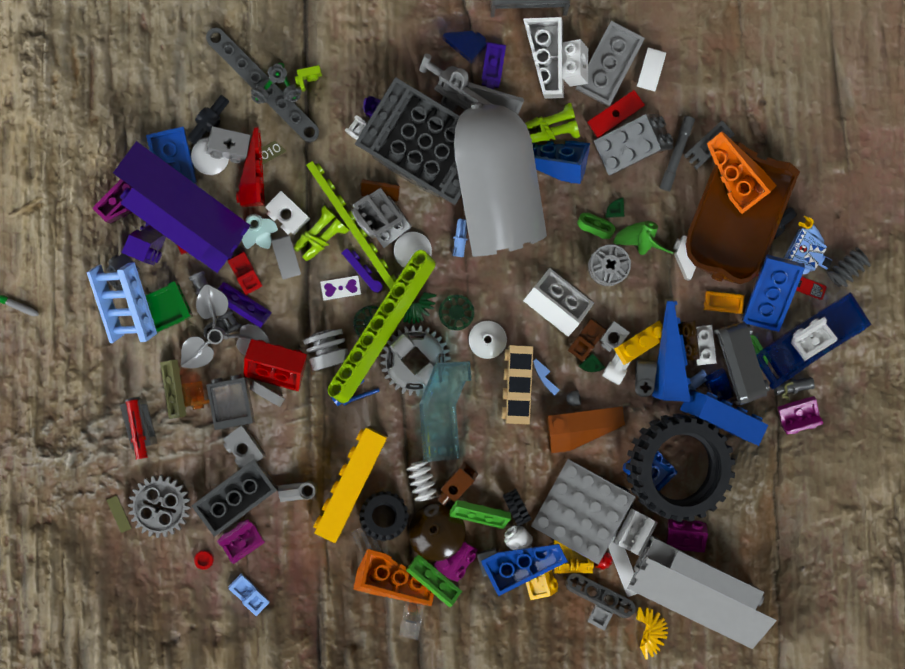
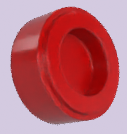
[194,550,214,570]

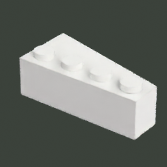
[523,17,564,99]

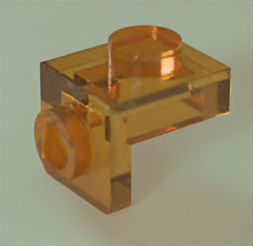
[181,381,210,410]

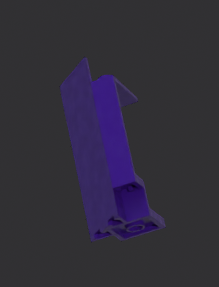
[113,141,251,273]

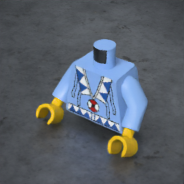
[783,216,832,274]

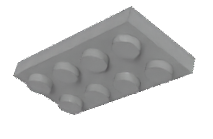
[575,21,645,107]

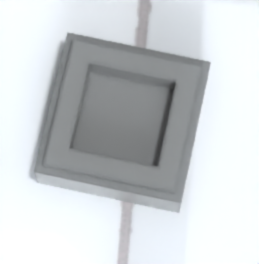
[587,604,613,631]

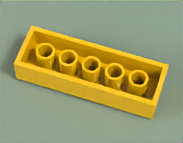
[313,426,388,543]

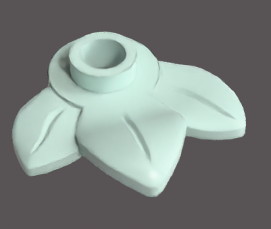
[242,214,278,249]

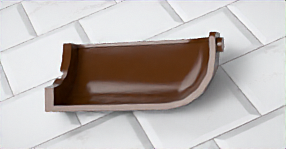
[686,141,800,284]

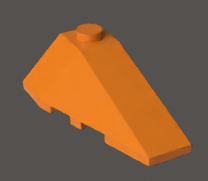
[707,131,777,214]
[353,549,434,606]

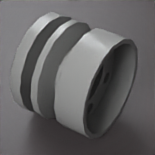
[588,245,631,286]
[303,329,349,372]

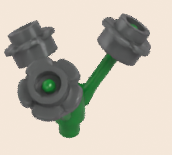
[251,63,301,104]

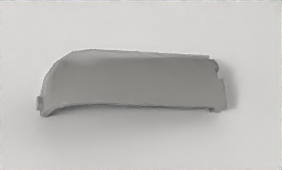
[454,102,547,257]

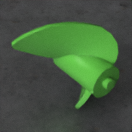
[613,221,674,255]

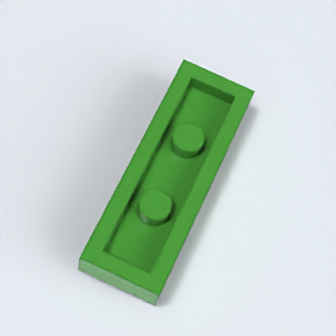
[450,500,511,529]
[406,554,462,607]

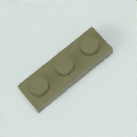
[160,359,186,419]

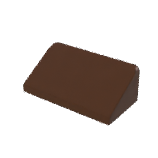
[361,179,400,202]

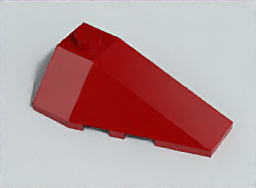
[236,127,265,207]

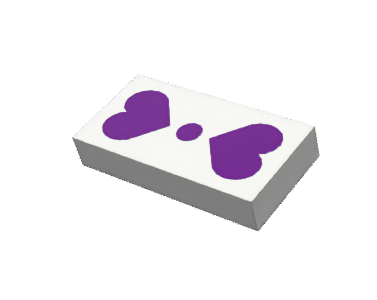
[320,276,362,301]

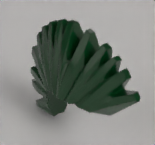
[403,292,437,324]

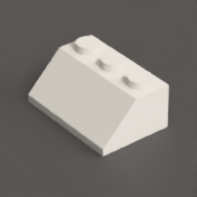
[523,268,594,337]

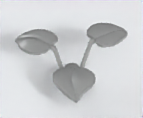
[181,284,270,368]

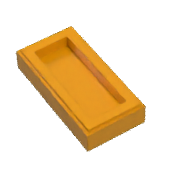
[704,291,745,314]

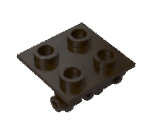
[678,320,700,360]

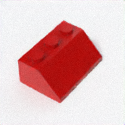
[244,339,307,392]

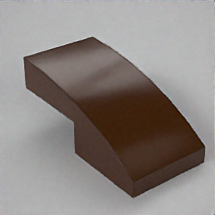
[568,318,607,362]

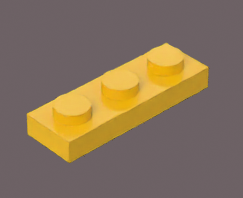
[614,320,663,365]

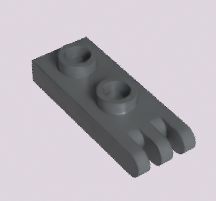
[684,121,735,170]

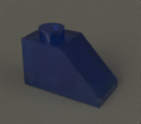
[443,31,487,64]

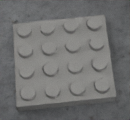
[531,459,636,565]

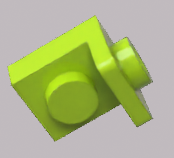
[295,65,322,92]

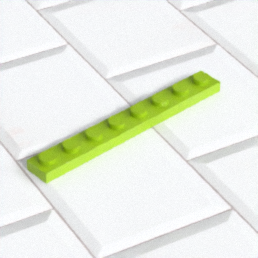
[306,161,397,290]

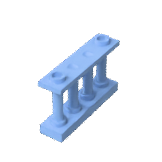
[87,262,157,343]

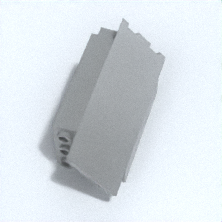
[627,535,777,649]

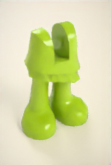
[525,103,580,143]
[293,205,350,261]

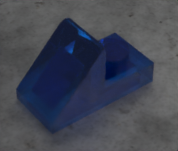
[704,368,734,402]

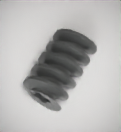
[827,247,871,287]

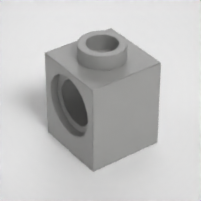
[599,321,630,352]

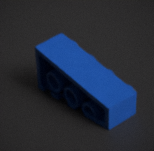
[680,389,768,446]

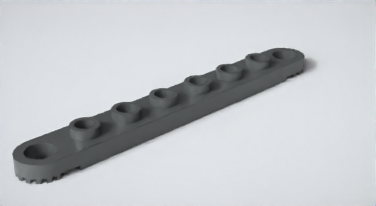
[206,28,319,142]

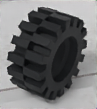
[502,489,532,526]

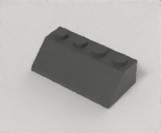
[192,460,278,537]

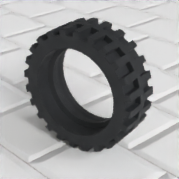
[626,414,736,522]

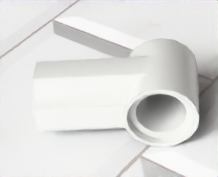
[602,353,630,385]

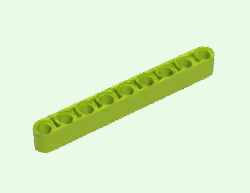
[328,250,436,403]

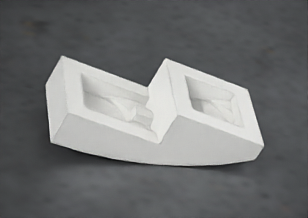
[637,47,666,91]

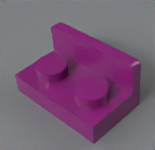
[666,519,708,552]

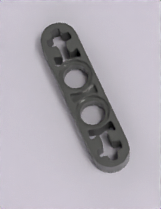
[565,573,636,618]

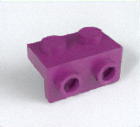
[777,396,823,435]
[217,519,265,564]
[433,541,478,582]

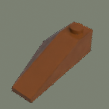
[547,406,625,453]

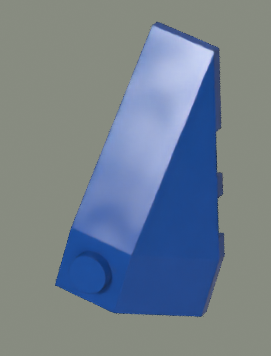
[481,544,568,596]

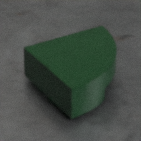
[605,197,625,218]
[579,353,605,372]

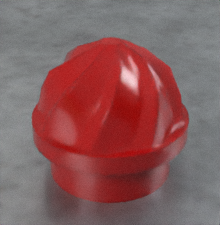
[594,552,613,570]

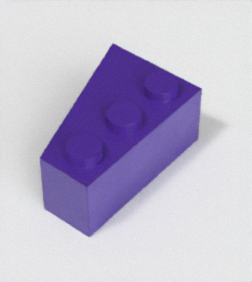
[121,223,166,266]

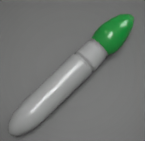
[0,295,39,316]

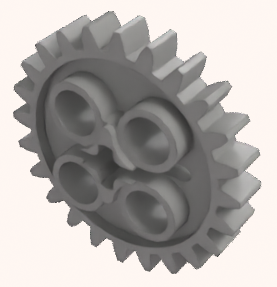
[128,475,192,538]

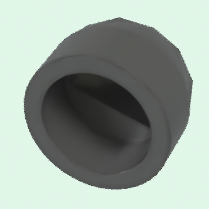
[567,390,581,406]

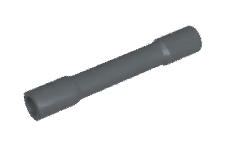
[659,116,695,192]

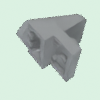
[351,188,403,238]

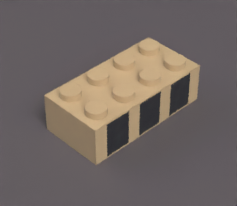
[502,345,533,424]

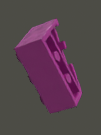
[92,179,133,224]

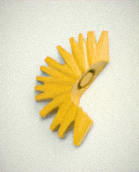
[636,607,668,660]

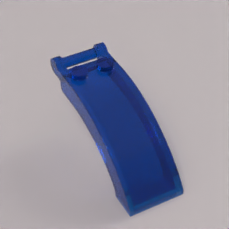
[756,292,872,390]

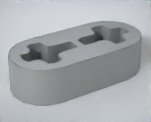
[249,380,285,407]

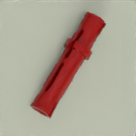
[125,400,148,460]

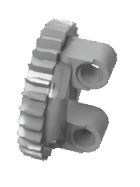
[380,325,451,396]

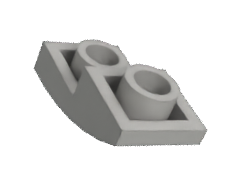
[271,235,301,280]

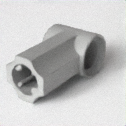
[278,481,318,502]

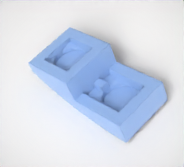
[533,358,559,395]
[228,573,270,616]

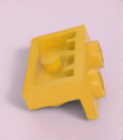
[526,570,558,600]

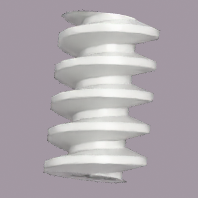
[406,459,438,501]

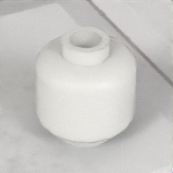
[504,525,533,550]

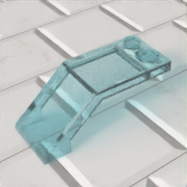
[419,361,471,462]

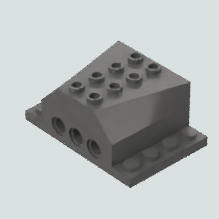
[355,77,462,205]

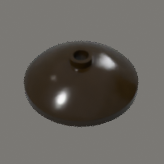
[409,503,466,561]

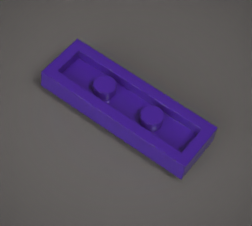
[218,282,272,328]

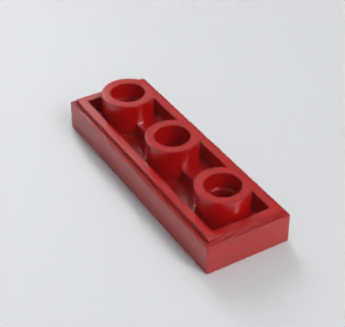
[587,90,645,138]

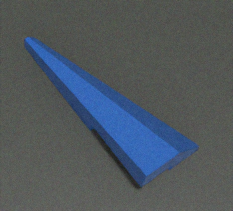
[652,300,693,402]

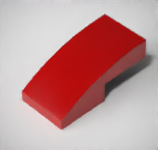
[227,251,263,295]

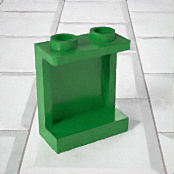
[146,281,193,333]

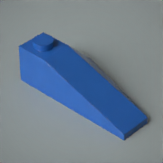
[532,140,590,184]

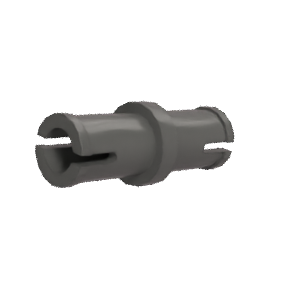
[774,377,815,396]

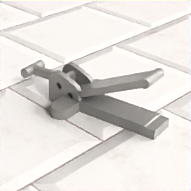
[419,54,524,114]

